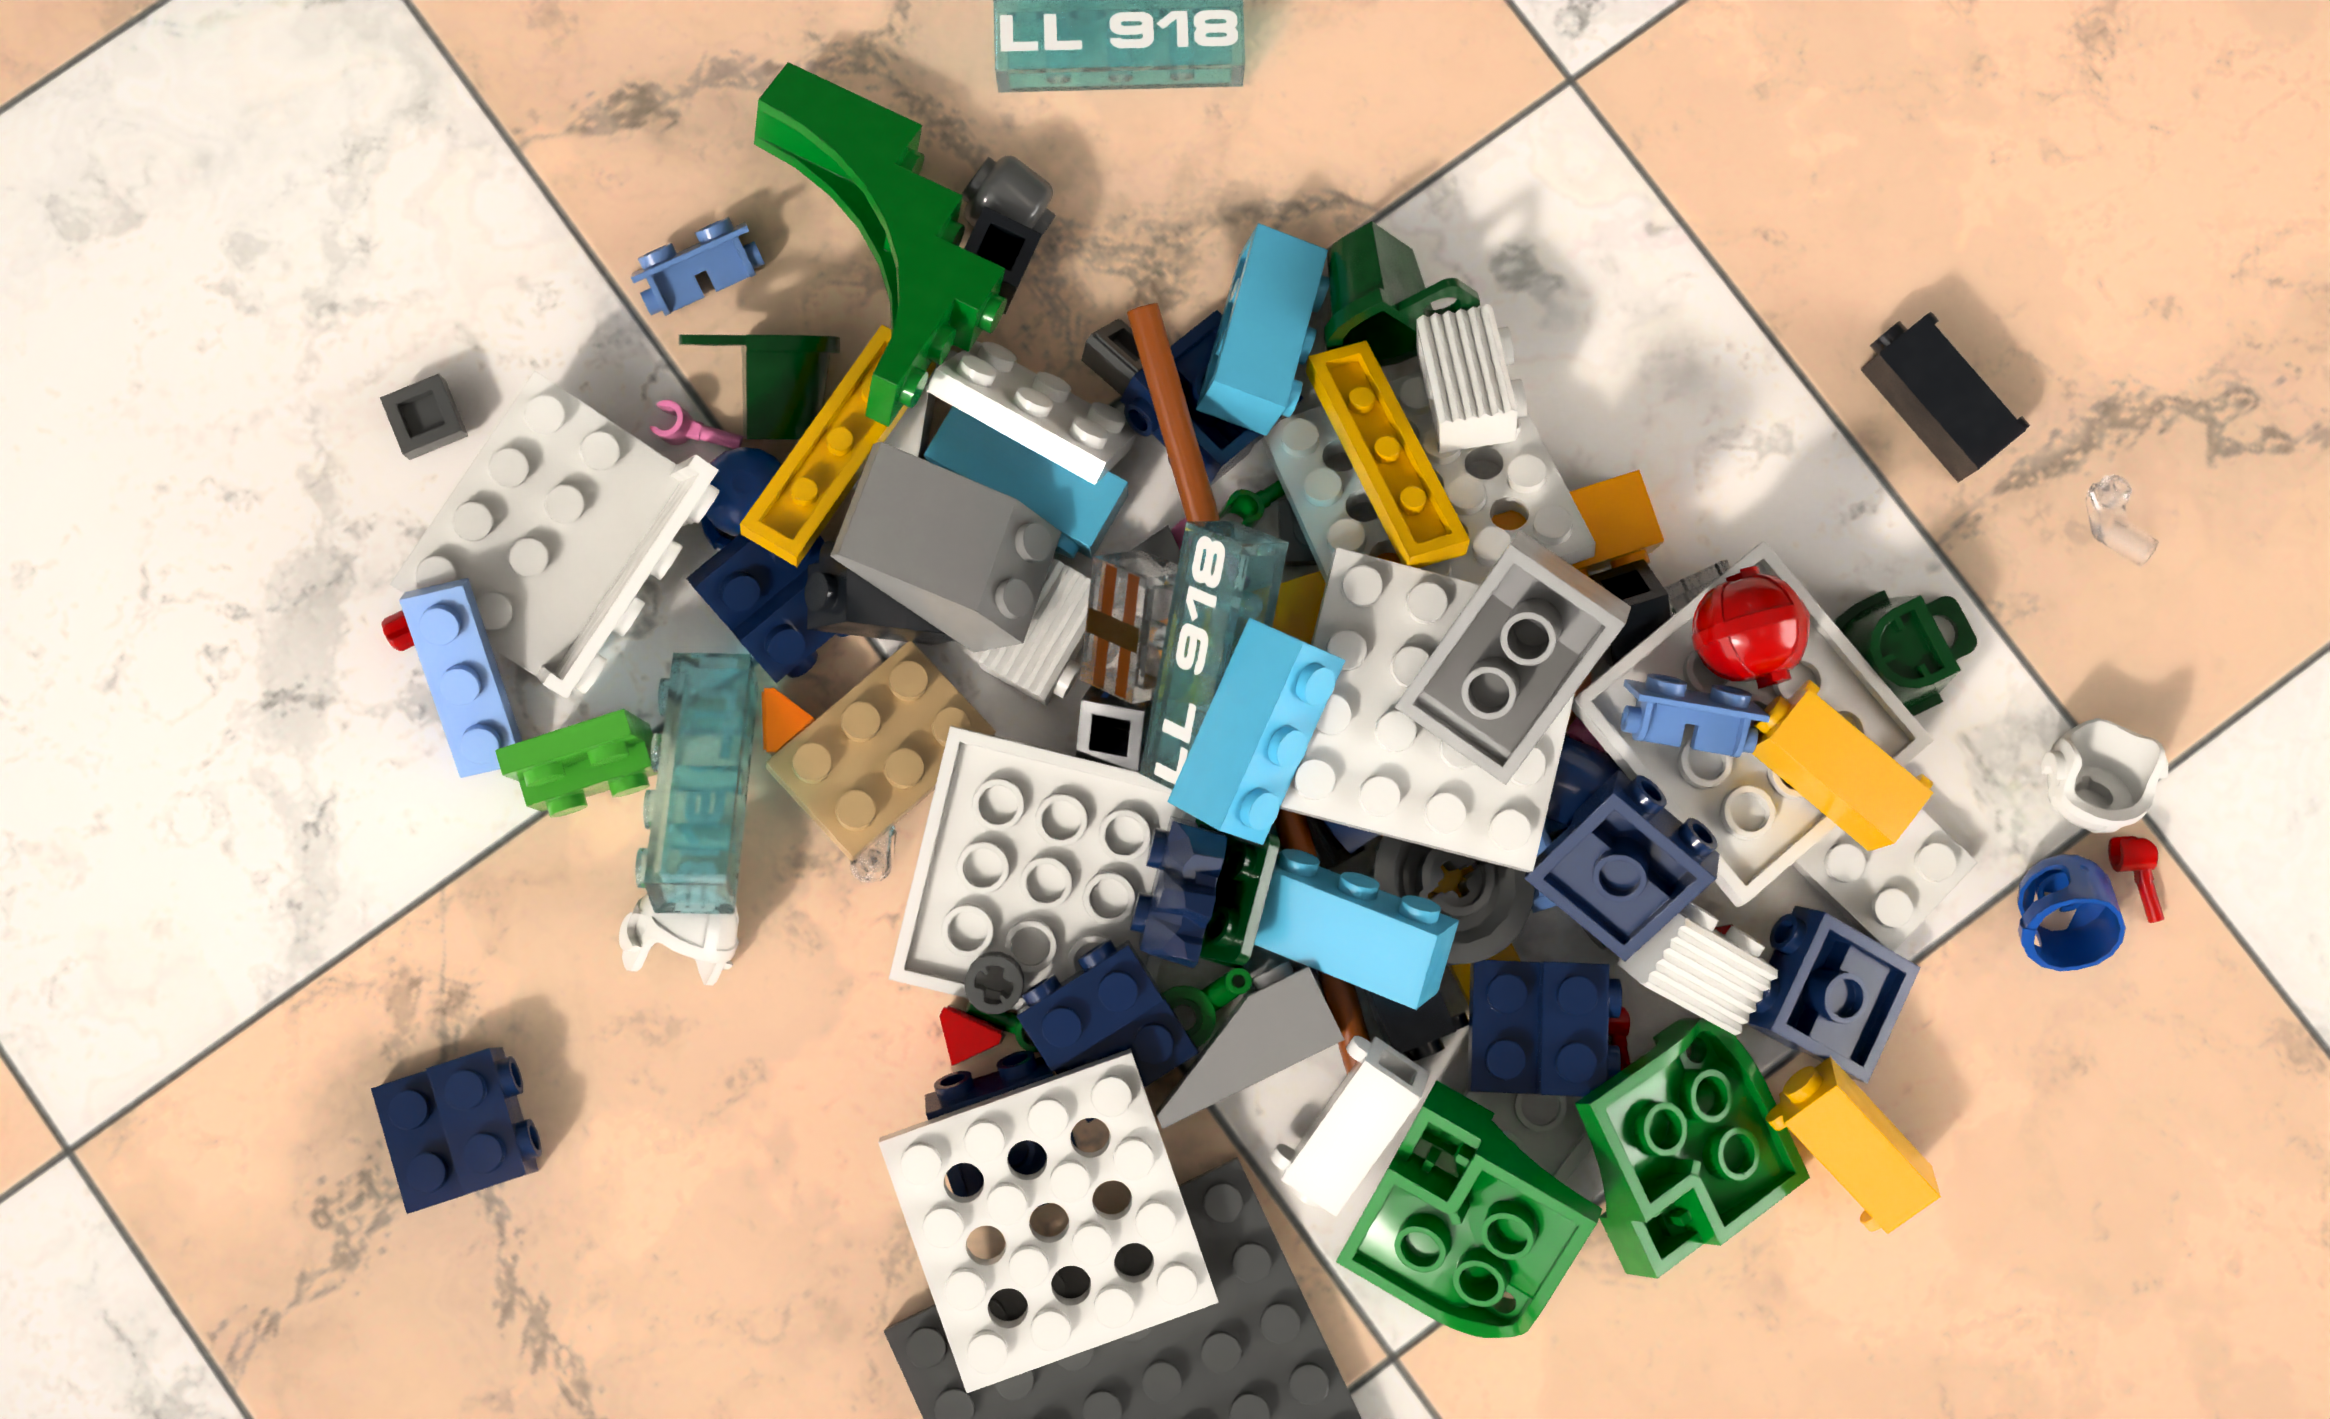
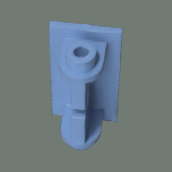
[631,217,765,316]
[1621,674,1770,758]

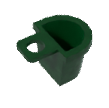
[1324,221,1480,367]
[679,335,840,439]
[1833,590,1977,716]

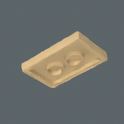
[765,641,996,862]

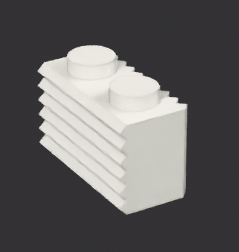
[1416,304,1527,453]
[978,558,1114,706]
[1617,902,1778,1036]

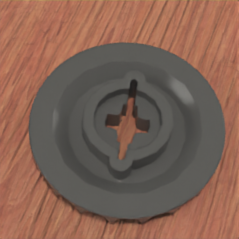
[1370,836,1534,966]

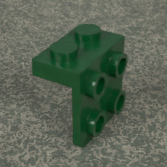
[1199,824,1280,969]

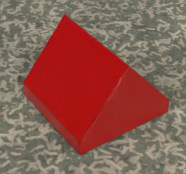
[939,1005,1006,1066]

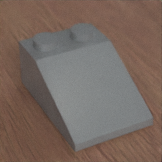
[830,442,1062,653]
[1395,530,1631,785]
[1156,961,1345,1129]

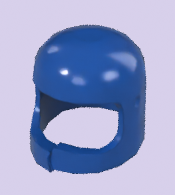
[701,447,781,550]
[2017,854,2126,972]

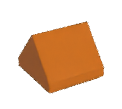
[761,688,816,756]

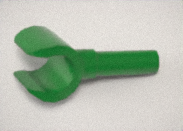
[1219,480,1285,540]
[965,1002,1039,1052]

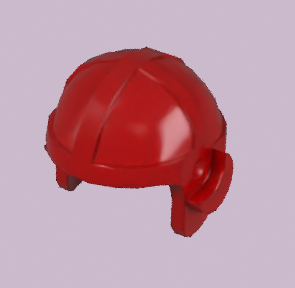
[1691,566,1810,689]

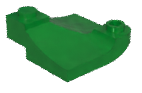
[1575,1018,1810,1279]
[1336,1080,1602,1338]

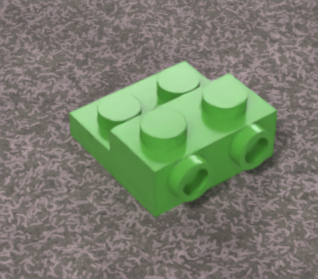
[495,709,664,818]

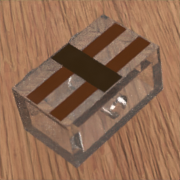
[1080,550,1193,704]

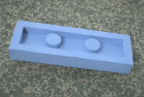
[399,578,522,778]

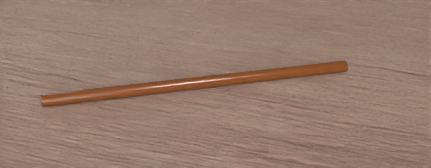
[1127,303,1371,1075]

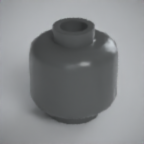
[961,155,1056,236]

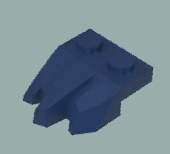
[1130,816,1227,968]

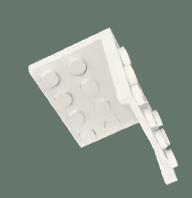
[389,370,720,699]

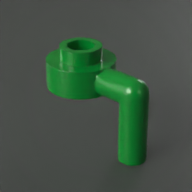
[1163,968,1252,1048]

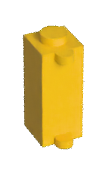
[1752,679,1933,851]
[1766,1056,1941,1234]

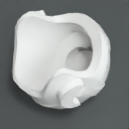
[2041,718,2169,833]
[619,876,739,986]

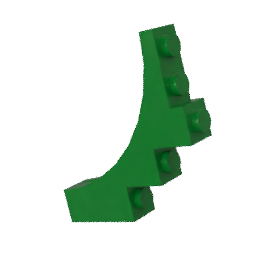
[754,62,1007,427]

